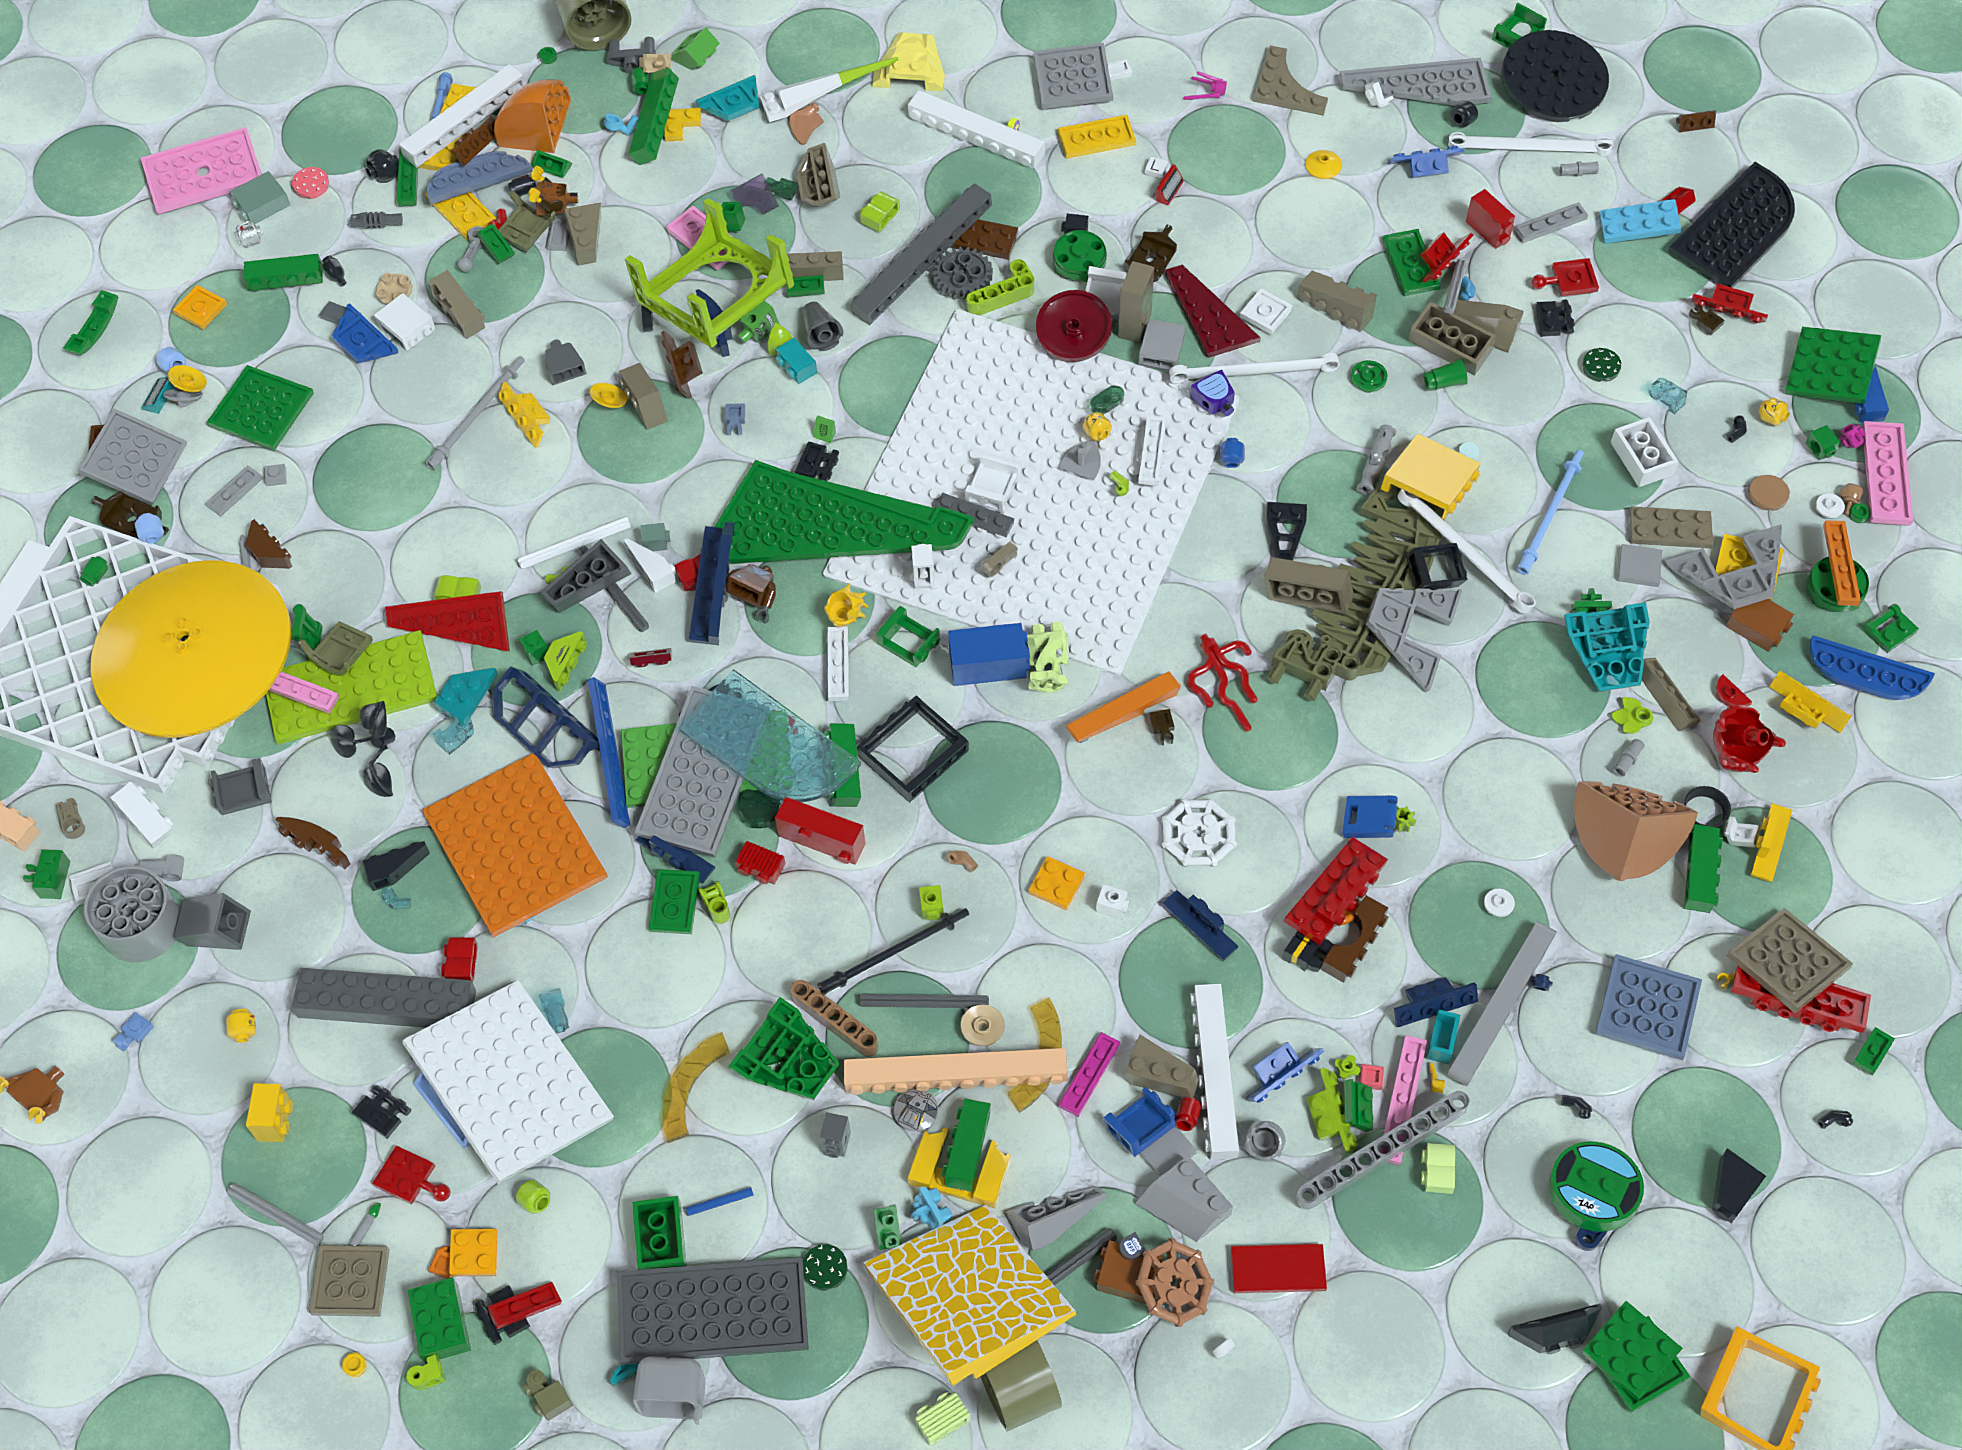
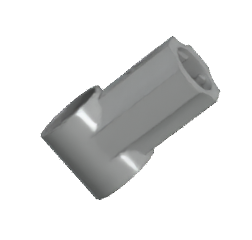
[139,854,184,882]

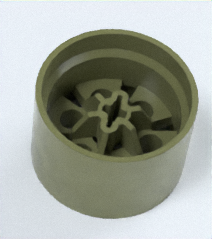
[555,0,631,50]
[980,1340,1062,1432]

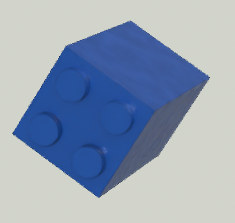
[948,623,1030,686]

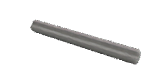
[1444,259,1466,315]
[227,1183,324,1246]

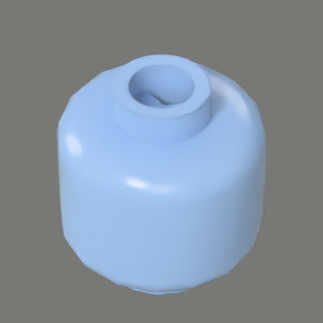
[156,347,186,373]
[135,513,164,544]

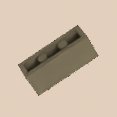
[787,251,844,281]

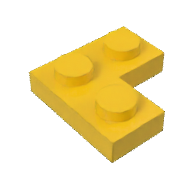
[665,108,701,142]

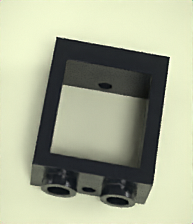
[1406,543,1468,590]

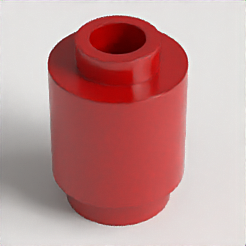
[1175,1097,1202,1131]

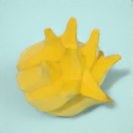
[824,583,868,627]

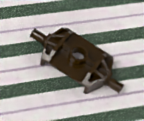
[1125,224,1177,282]
[92,491,169,539]

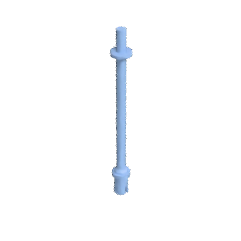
[1517,450,1584,575]

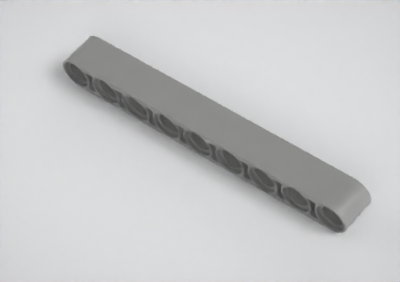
[1447,921,1557,1086]
[1297,1091,1470,1210]

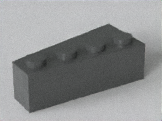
[541,539,632,613]

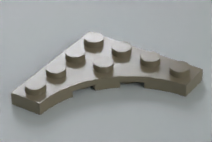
[1254,45,1328,116]

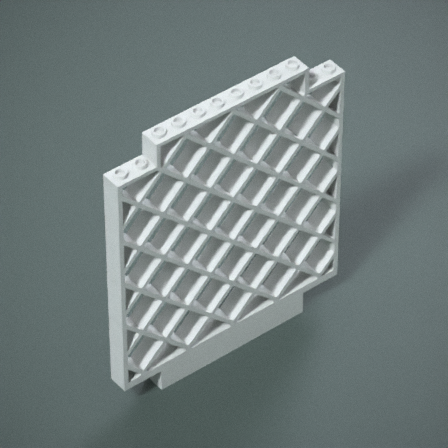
[0,516,283,794]

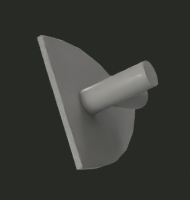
[1058,440,1101,480]

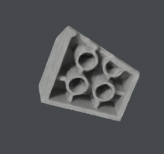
[1135,1155,1233,1243]

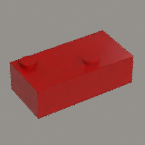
[775,797,866,865]

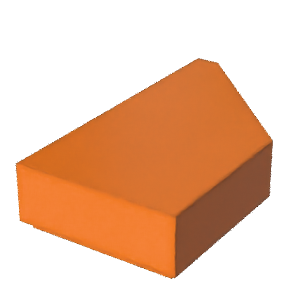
[428,1245,451,1279]

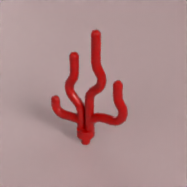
[1187,634,1258,732]

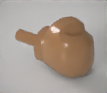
[1839,483,1863,516]

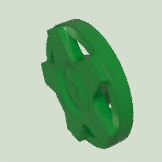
[1351,360,1388,393]

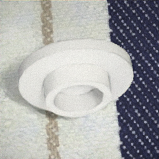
[1816,493,1845,518]
[1484,889,1515,917]

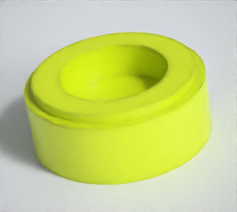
[1007,117,1020,131]

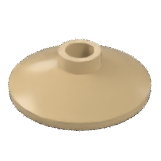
[961,1005,1005,1046]

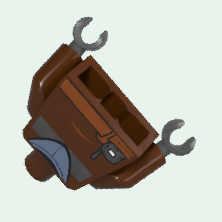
[724,564,776,623]

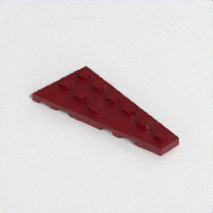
[1165,264,1261,358]

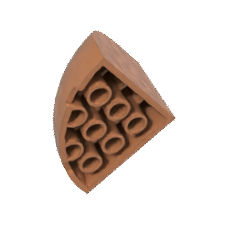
[1574,781,1698,881]

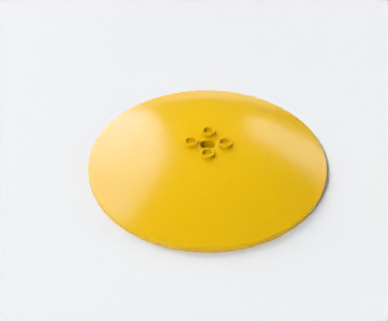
[91,560,291,738]

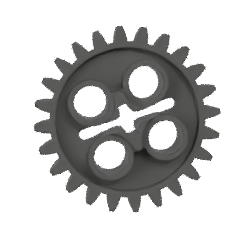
[932,247,993,300]

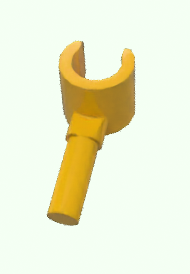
[1716,972,1735,989]
[1429,1063,1445,1093]

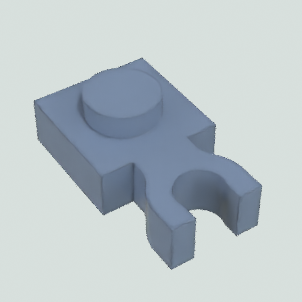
[725,403,746,435]

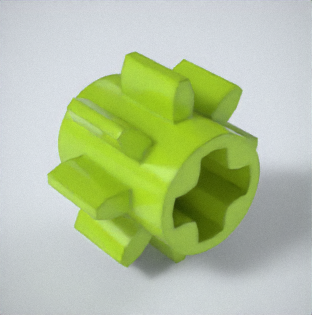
[1395,806,1416,833]

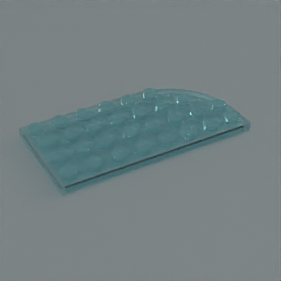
[679,669,861,802]

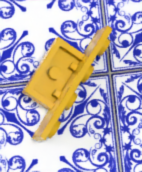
[498,382,551,448]
[1769,670,1852,733]
[1751,803,1793,882]

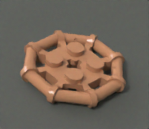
[1135,1238,1214,1327]

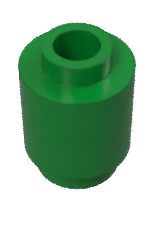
[631,67,649,95]
[79,556,109,587]

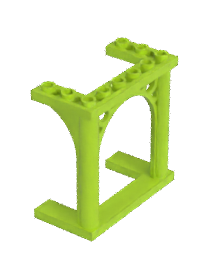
[624,198,794,348]

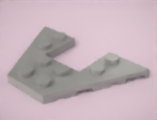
[1665,524,1782,609]
[1366,588,1462,692]

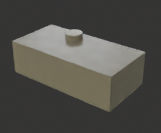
[1118,261,1154,343]
[1409,302,1496,375]
[1264,557,1354,614]

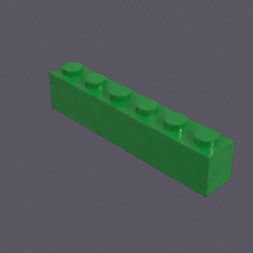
[628,67,679,165]

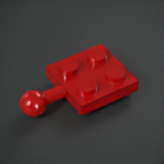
[1531,258,1599,297]
[372,1145,451,1205]

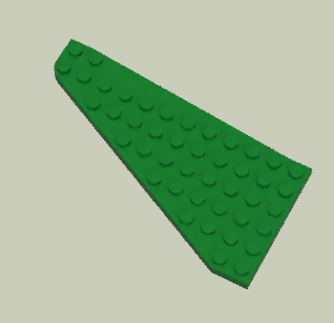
[700,460,975,564]

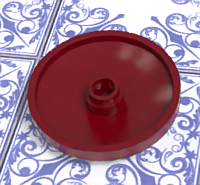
[1036,290,1112,362]

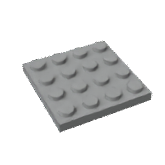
[1034,43,1113,109]
[78,408,187,506]

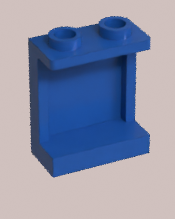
[1103,1087,1176,1157]

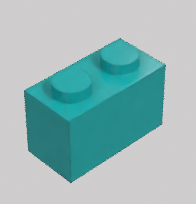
[776,337,817,384]

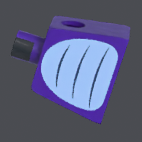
[1190,369,1235,416]

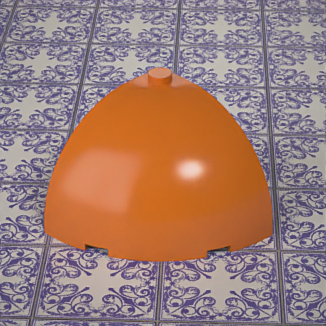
[494,79,571,153]

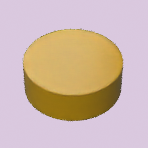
[342,1353,367,1378]

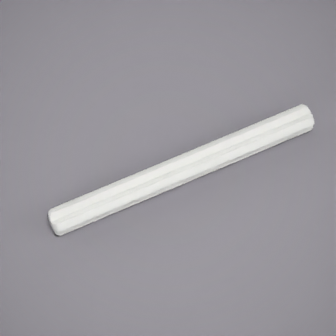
[518,517,631,569]

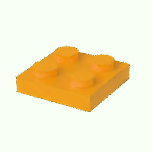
[173,285,228,330]
[1029,856,1085,911]
[449,1229,498,1277]

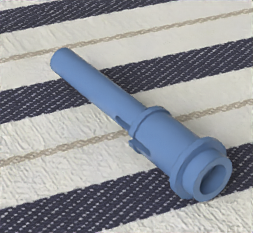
[431,72,453,120]

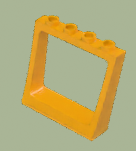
[1701,1326,1821,1450]

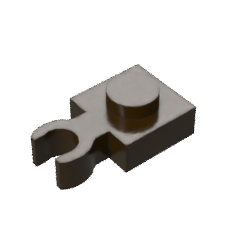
[1689,304,1725,335]
[1149,709,1175,746]

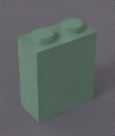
[230,171,291,226]

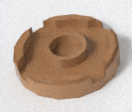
[1749,475,1790,511]

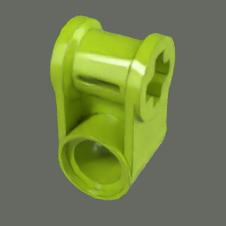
[698,881,730,924]

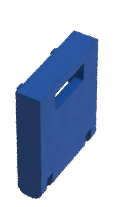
[1342,795,1398,838]

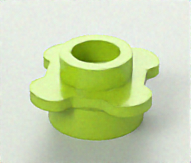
[1335,1055,1360,1079]

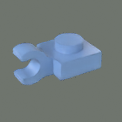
[113,1012,154,1051]

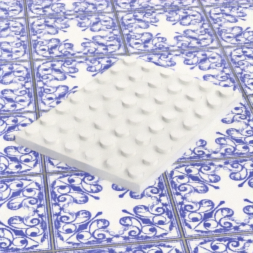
[403,980,614,1185]

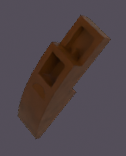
[275,817,351,870]

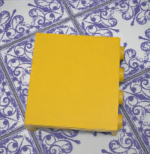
[1381,433,1481,520]

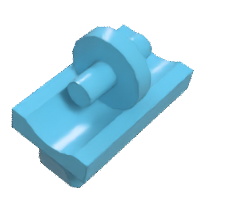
[911,1186,952,1230]

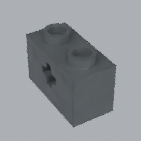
[820,1112,851,1158]

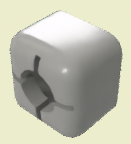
[633,1356,706,1425]

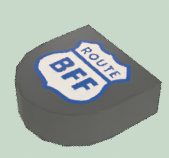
[1119,1232,1146,1261]

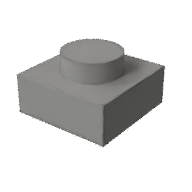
[265,464,286,486]

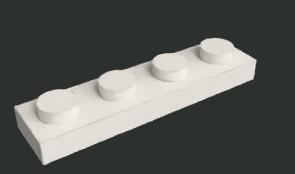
[1138,416,1167,486]
[828,626,849,701]

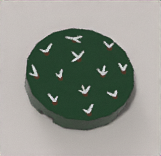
[1582,348,1622,382]
[803,1244,848,1291]

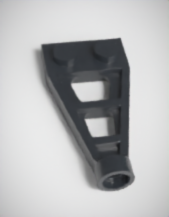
[1266,502,1307,561]

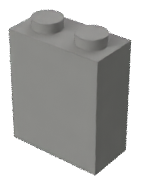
[1139,319,1186,372]

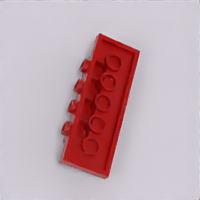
[1283,837,1388,945]
[1731,965,1871,1033]

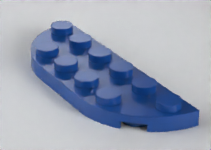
[1810,635,1935,700]

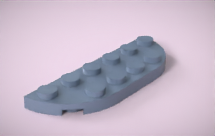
[427,151,533,204]

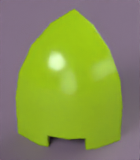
[768,322,793,356]

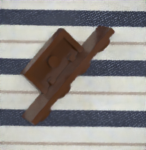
[451,116,495,166]
[661,331,703,399]

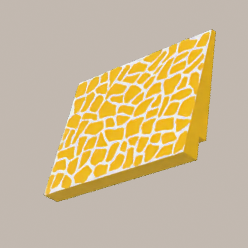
[863,1205,1077,1386]

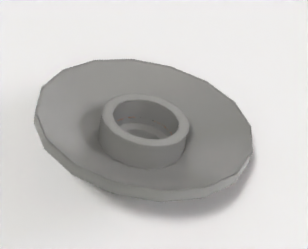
[163,389,203,406]

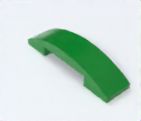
[63,290,119,355]

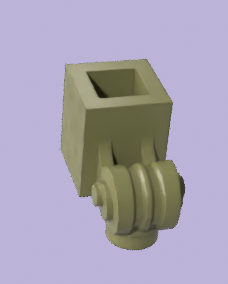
[523,1370,573,1421]

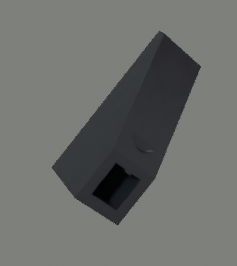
[363,841,430,891]

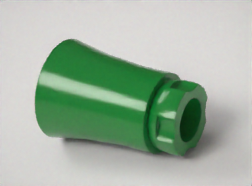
[1423,358,1468,391]

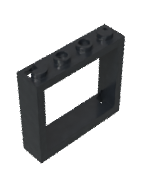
[857,695,969,803]

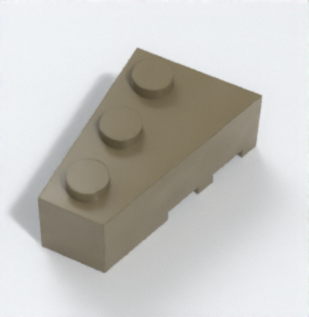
[565,202,602,265]
[618,363,668,430]
[1125,1034,1199,1098]

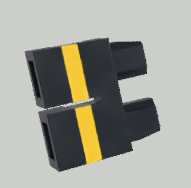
[1282,931,1335,972]

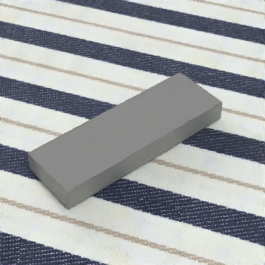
[205,465,263,517]

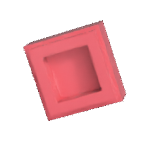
[1360,1064,1384,1090]

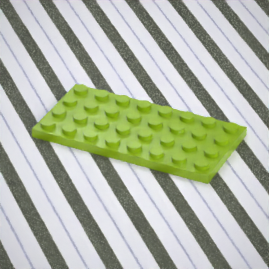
[266,630,438,745]

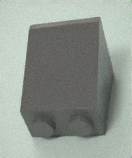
[173,893,251,950]

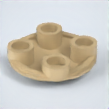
[376,273,413,304]

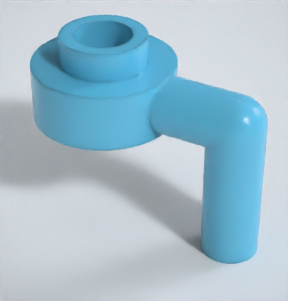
[603,113,638,135]

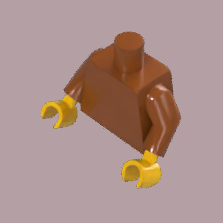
[0,1066,65,1124]

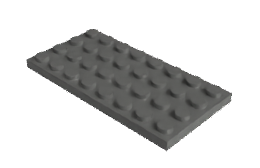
[617,1257,809,1365]

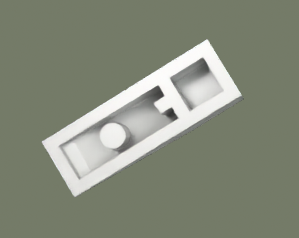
[624,538,677,593]

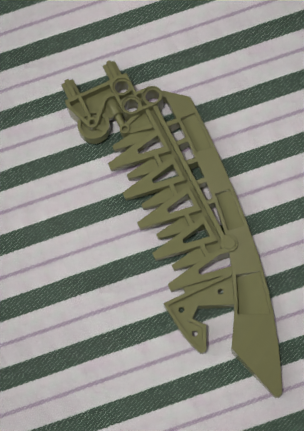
[1267,483,1446,702]

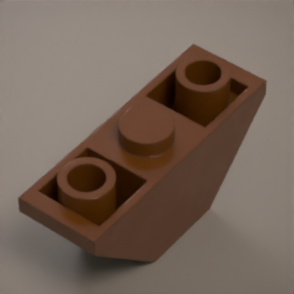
[246,519,293,569]

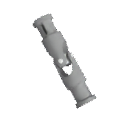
[1357,424,1396,496]

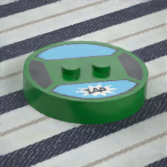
[1549,1141,1644,1232]

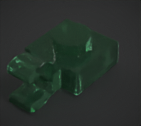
[765,177,798,201]

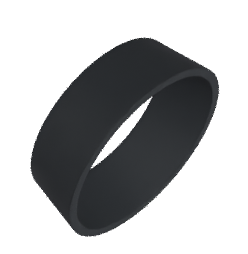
[1684,786,1731,828]

